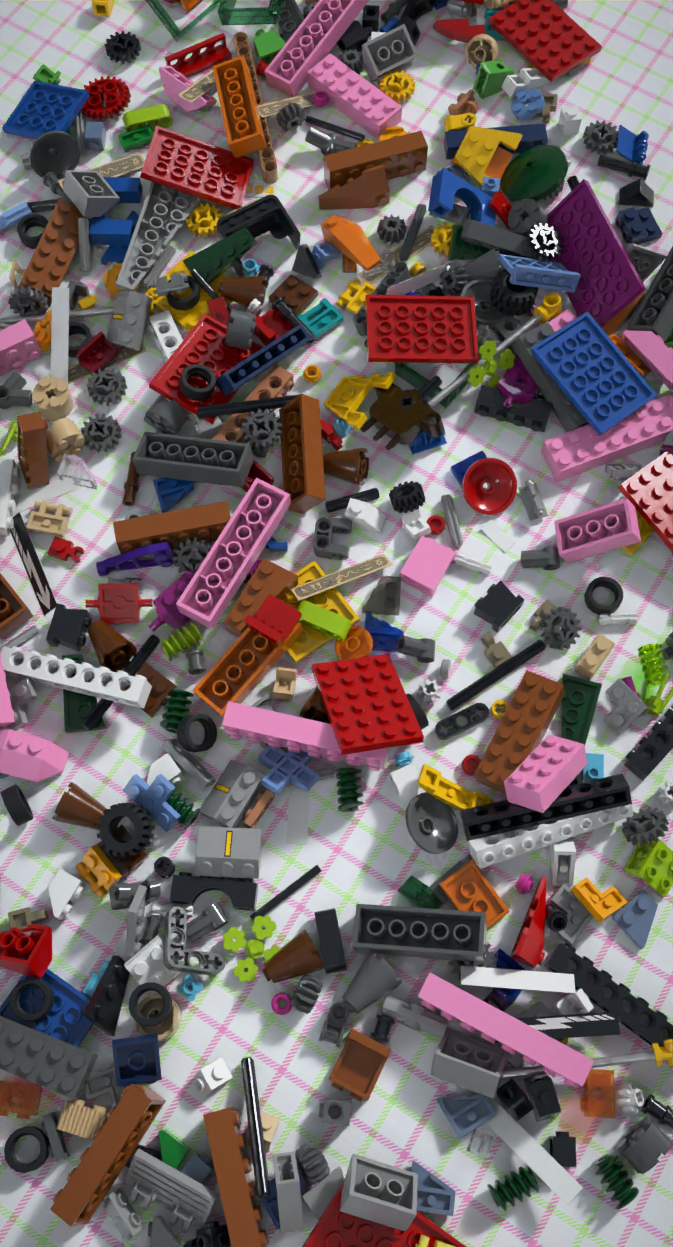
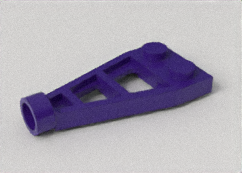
[96,542,177,577]

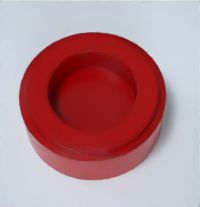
[426,515,445,535]
[461,755,481,776]

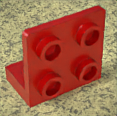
[251,309,293,346]
[244,594,302,647]

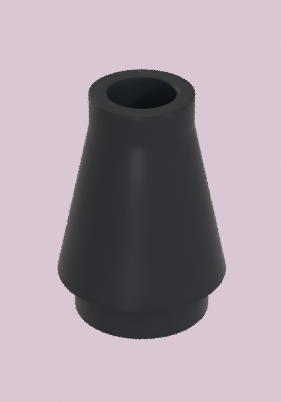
[545,904,568,931]

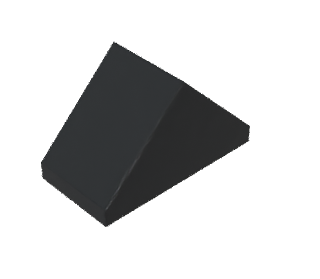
[619,178,654,207]
[292,244,322,279]

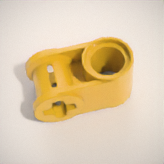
[443,113,476,132]

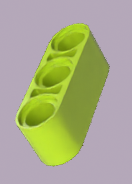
[122,104,173,132]
[297,600,352,641]

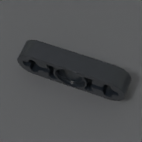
[435,703,489,740]

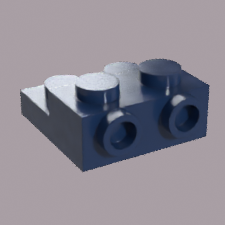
[615,207,663,245]
[112,1034,162,1088]

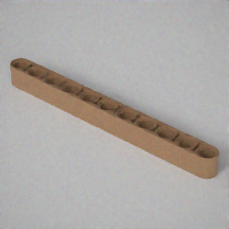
[233,32,278,183]

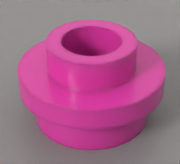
[313,91,329,107]
[515,874,534,895]
[271,992,292,1015]

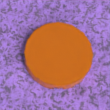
[335,625,373,660]

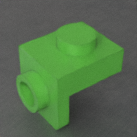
[33,64,61,85]

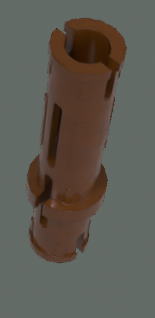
[122,451,140,506]

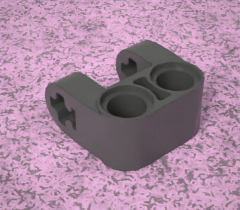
[313,517,352,560]
[109,879,161,910]

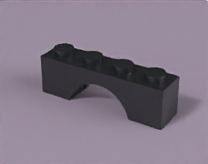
[396,0,437,46]
[474,385,553,432]
[170,872,258,911]

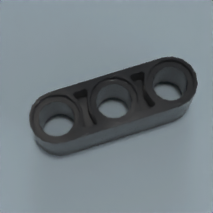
[314,908,347,974]

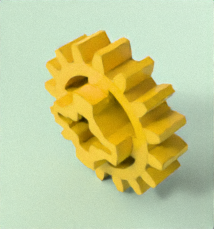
[380,69,415,103]
[185,203,222,238]
[431,222,459,258]

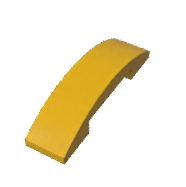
[417,764,493,810]

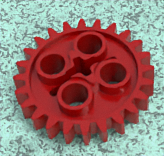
[80,76,131,121]

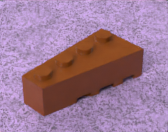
[17,412,49,488]
[224,558,298,637]

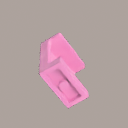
[399,536,456,597]

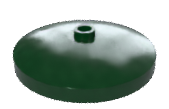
[501,145,568,203]

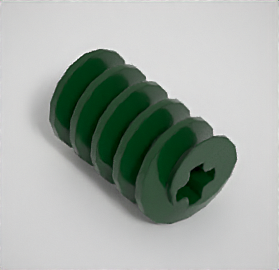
[160,690,194,734]
[336,767,364,812]
[166,788,200,830]
[591,1153,639,1209]
[487,1164,539,1211]

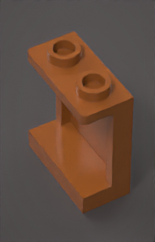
[328,1029,392,1102]

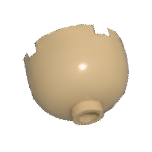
[465,34,499,69]

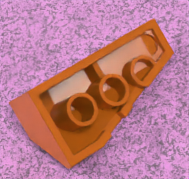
[321,215,381,271]

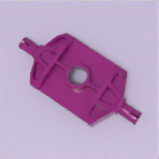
[497,356,538,408]
[148,571,195,632]

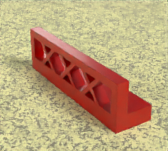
[165,33,232,78]

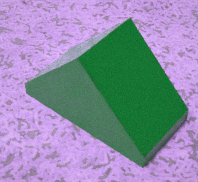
[159,1129,191,1170]

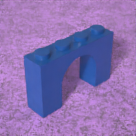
[428,168,496,226]
[89,177,143,246]

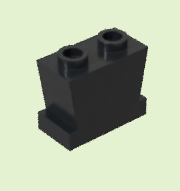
[474,580,525,633]
[46,603,92,652]

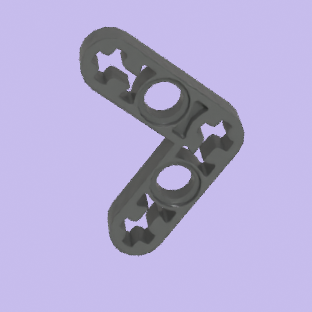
[163,906,225,976]

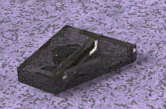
[362,576,401,615]

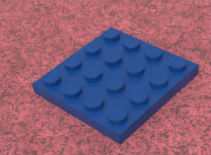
[2,81,90,140]
[0,968,94,1047]

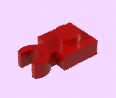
[320,419,343,451]
[47,536,84,563]

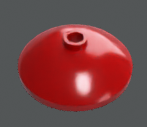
[462,458,517,515]

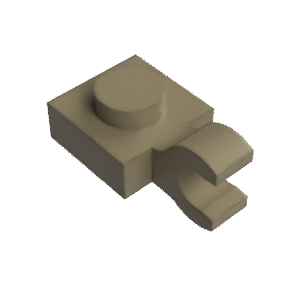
[542,94,558,123]
[529,600,558,633]
[481,632,512,668]
[8,907,49,929]

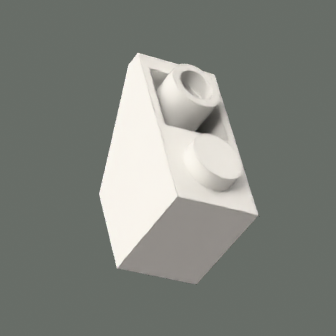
[147,753,184,786]
[48,869,85,921]

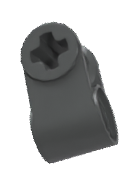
[319,1002,349,1048]

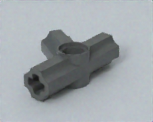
[0,373,33,409]

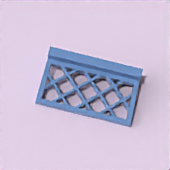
[498,254,581,292]

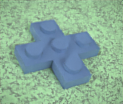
[258,746,319,795]
[123,774,181,832]

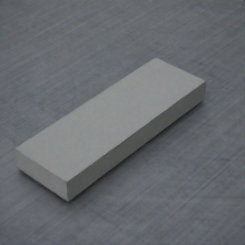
[162,739,216,788]

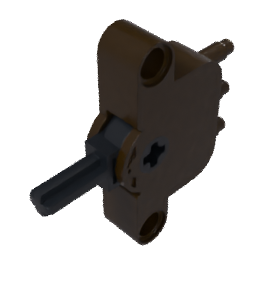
[360,376,445,450]

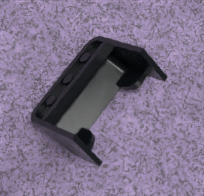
[217,195,301,277]

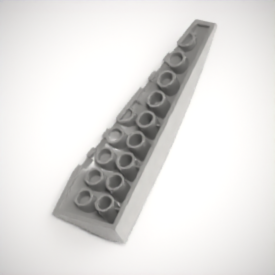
[115,181,201,291]

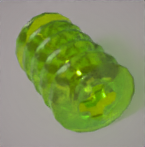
[637,643,671,687]

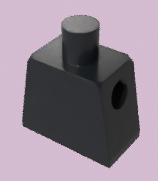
[336,20,373,52]
[524,1074,561,1122]

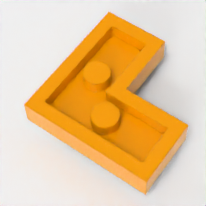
[571,877,628,923]

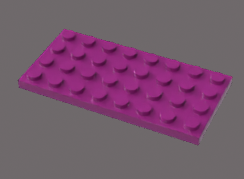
[548,179,646,328]

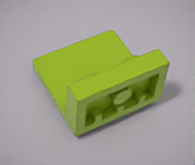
[623,839,673,897]

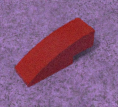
[433,19,485,43]

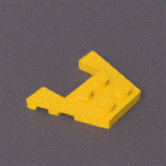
[454,126,523,187]
[324,372,396,431]

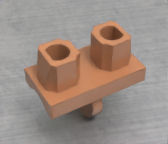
[448,90,478,115]

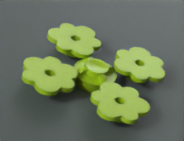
[468,341,515,389]
[223,916,282,982]

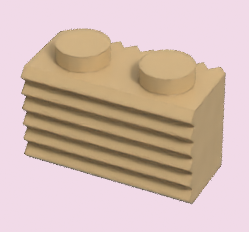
[574,634,615,681]
[56,1099,108,1141]

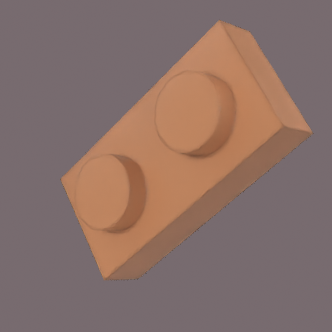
[244,788,275,829]

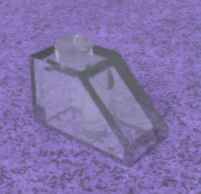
[57,454,98,490]

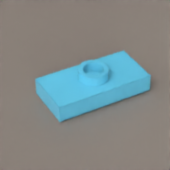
[582,753,604,782]

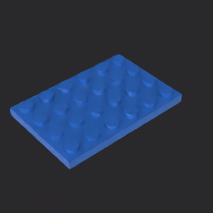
[530,312,657,436]

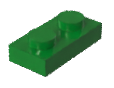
[118,125,153,152]

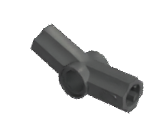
[305,127,356,156]

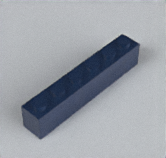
[444,123,548,160]
[216,324,312,397]

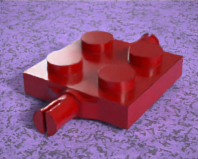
[85,583,153,623]

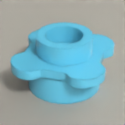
[243,259,260,277]
[333,417,350,436]
[394,751,414,768]
[177,974,203,1001]

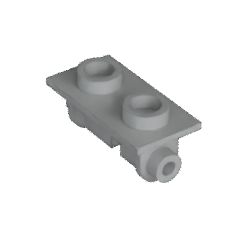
[151,272,189,297]
[518,480,548,521]
[103,1188,145,1241]

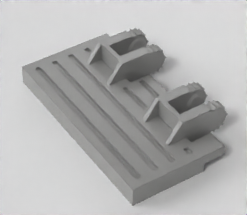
[124,1148,218,1234]

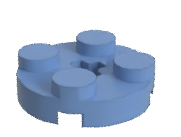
[511,89,545,120]

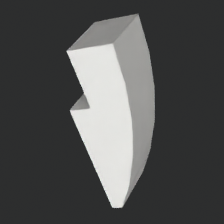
[501,68,550,98]

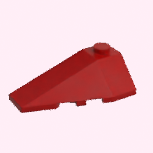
[509,876,547,969]
[0,924,52,979]

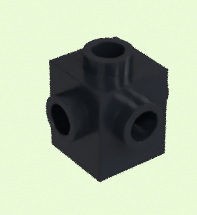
[196,1221,231,1247]

